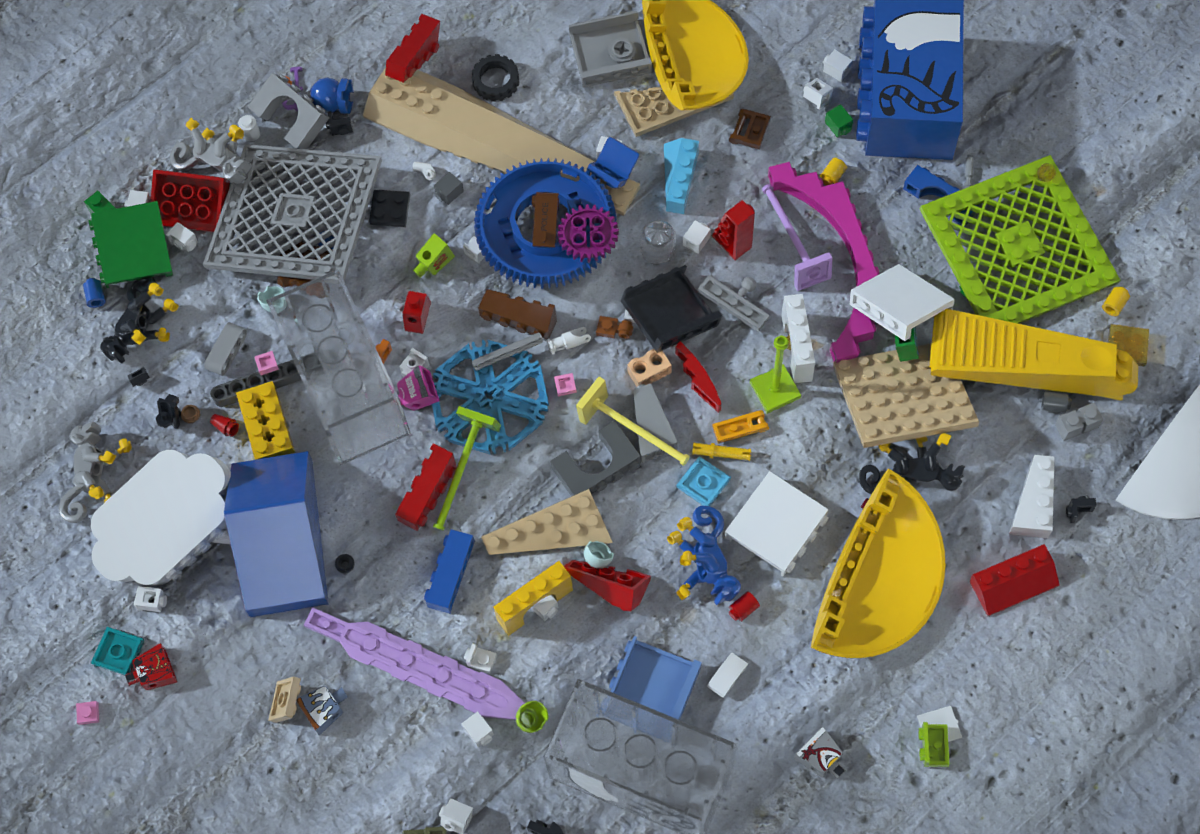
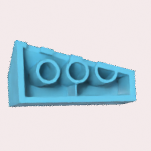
[664,138,699,214]

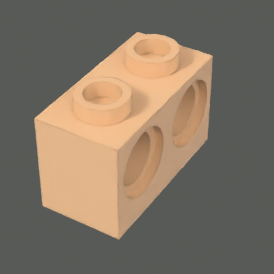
[627,349,672,387]

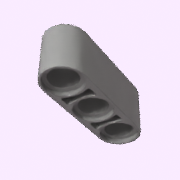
[204,322,247,376]

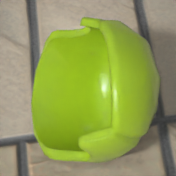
[515,700,549,733]

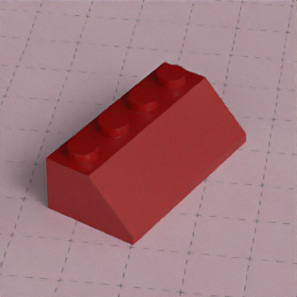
[969,544,1060,616]

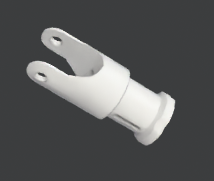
[546,327,591,355]

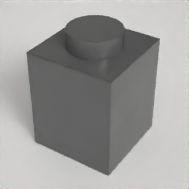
[434,171,464,205]

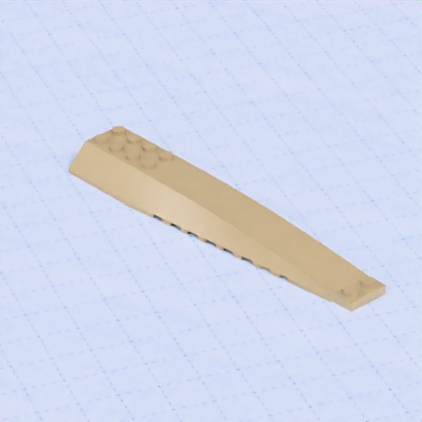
[363,67,640,216]

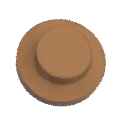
[181,405,200,423]

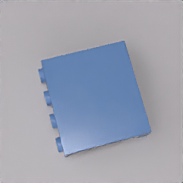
[601,636,702,741]

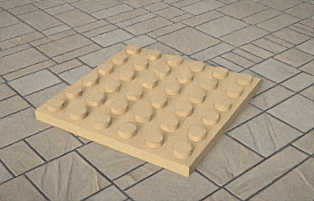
[833,344,979,448]

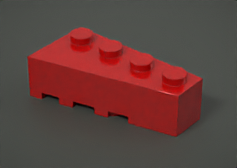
[385,14,440,83]
[711,200,755,261]
[395,443,457,531]

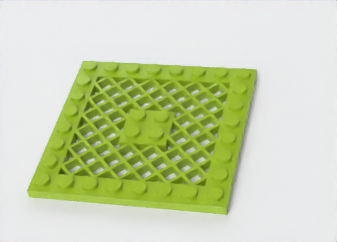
[919,155,1121,324]

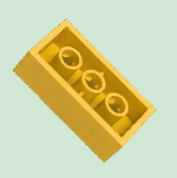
[236,381,295,460]

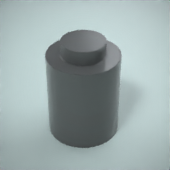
[1041,391,1072,413]

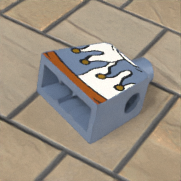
[296,686,348,735]

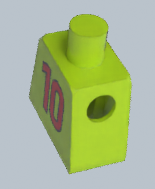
[413,233,455,278]

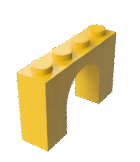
[493,561,573,636]

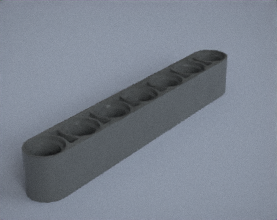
[210,348,338,407]

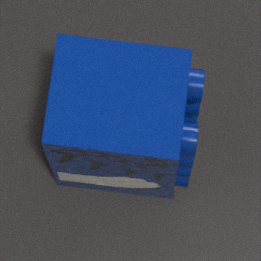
[856,0,964,160]

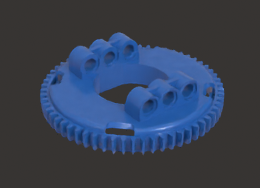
[474,157,617,289]

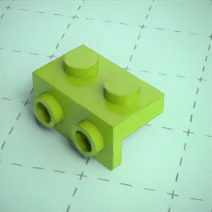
[918,722,950,767]

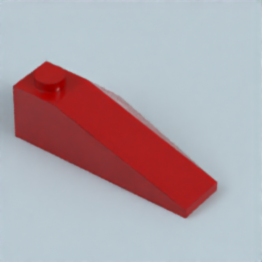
[564,560,651,611]

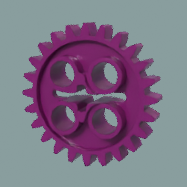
[558,204,619,262]

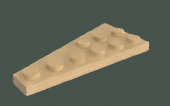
[614,87,734,137]

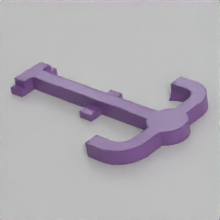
[282,66,303,111]

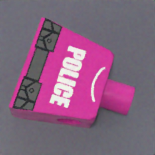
[392,365,440,411]

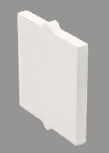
[917,706,962,742]

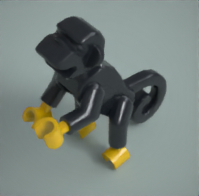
[100,277,179,364]
[859,433,965,494]

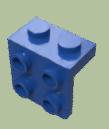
[587,137,639,189]

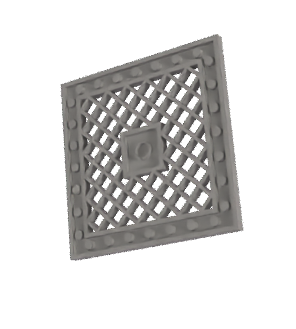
[203,144,382,283]

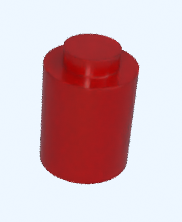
[729,591,760,622]

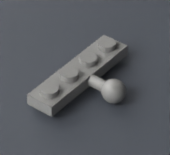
[698,276,770,332]

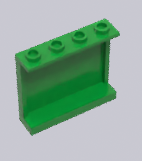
[88,201,173,288]

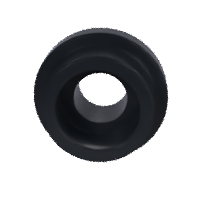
[335,554,355,573]

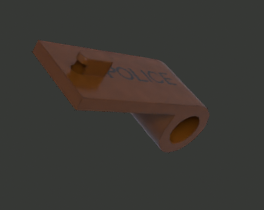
[532,192,559,248]

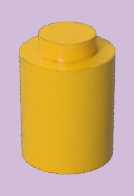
[820,158,847,186]
[1102,287,1130,316]

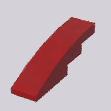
[675,341,722,413]

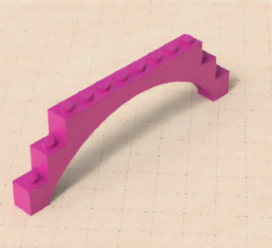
[768,162,880,363]

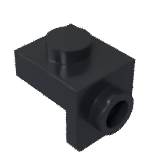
[326,111,353,136]
[1066,496,1097,523]

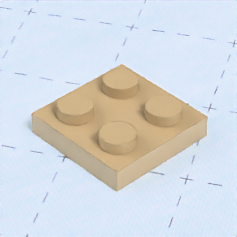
[268,676,301,723]

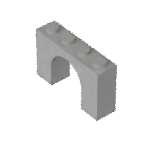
[248,73,329,150]

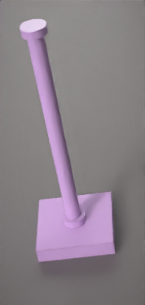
[762,184,832,291]

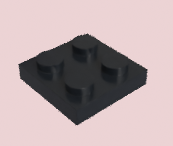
[369,190,410,227]

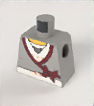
[794,727,846,779]

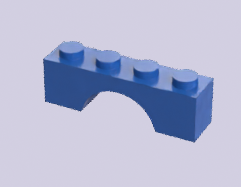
[903,165,979,227]

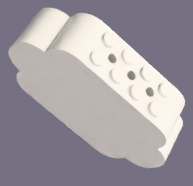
[91,450,231,586]

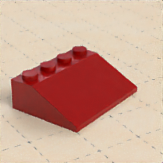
[150,169,230,232]

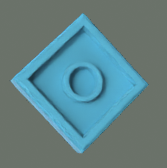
[676,456,731,506]

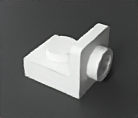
[464,643,497,674]

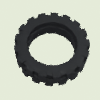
[472,54,519,102]

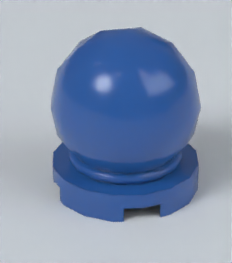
[310,77,354,114]

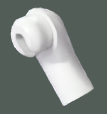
[413,162,436,180]

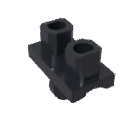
[156,394,181,429]

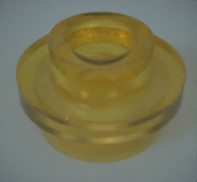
[1037,163,1056,182]

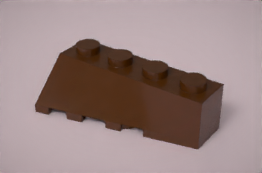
[478,289,557,340]

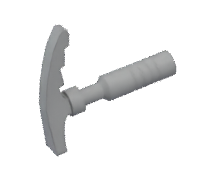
[946,157,974,190]

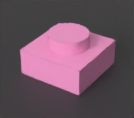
[255,351,279,375]
[554,373,577,397]
[76,701,99,725]

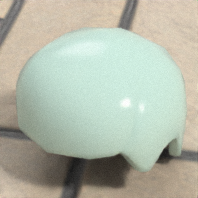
[257,286,288,312]
[584,541,614,569]

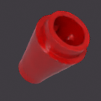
[210,414,239,437]

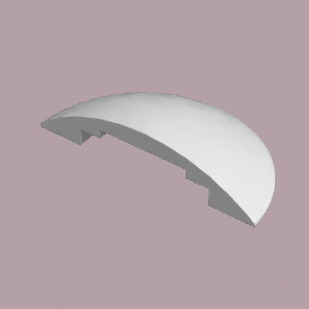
[1116,385,1200,520]

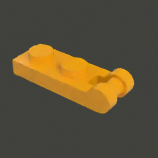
[712,410,769,444]

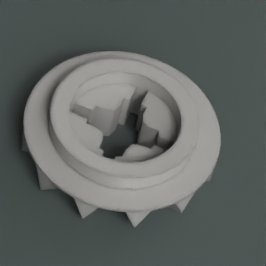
[608,37,636,64]

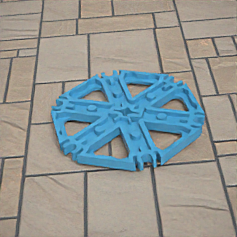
[432,340,549,455]

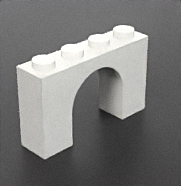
[781,294,815,384]

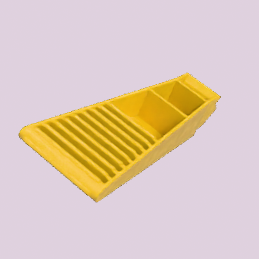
[929,309,1138,401]

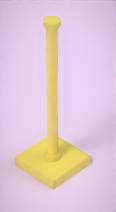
[576,376,690,466]

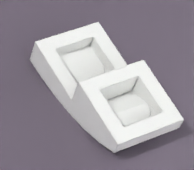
[707,653,748,698]

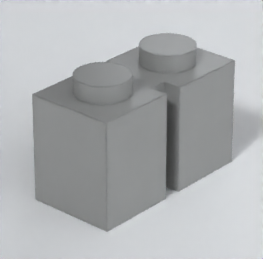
[1055,403,1103,441]

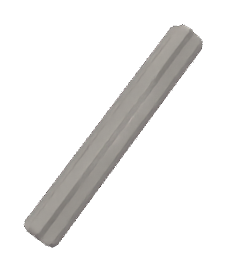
[472,333,543,371]

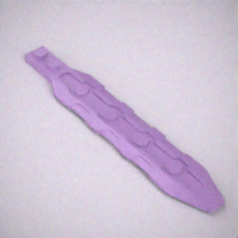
[304,608,524,720]

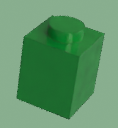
[825,104,853,138]

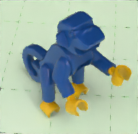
[667,506,741,605]

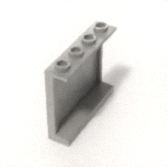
[569,11,652,88]

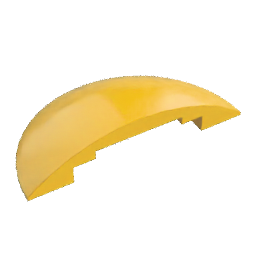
[642,0,749,111]
[811,469,946,658]

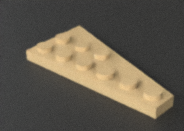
[481,489,613,555]

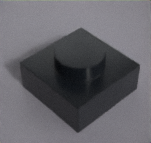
[128,367,150,387]

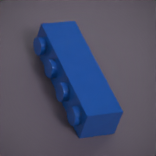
[424,529,475,614]

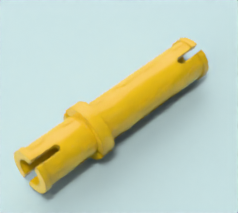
[692,442,751,461]

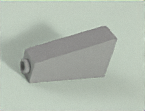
[633,383,678,463]

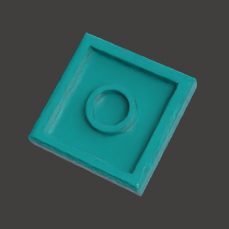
[91,627,145,676]

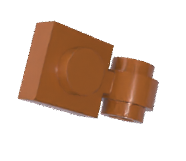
[596,316,634,339]

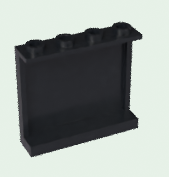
[621,265,722,353]

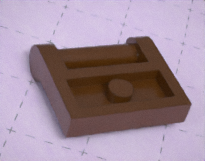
[729,109,771,150]

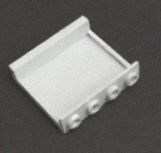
[850,264,955,341]
[725,471,829,577]

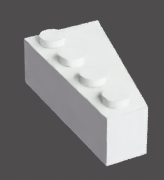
[1008,455,1054,538]

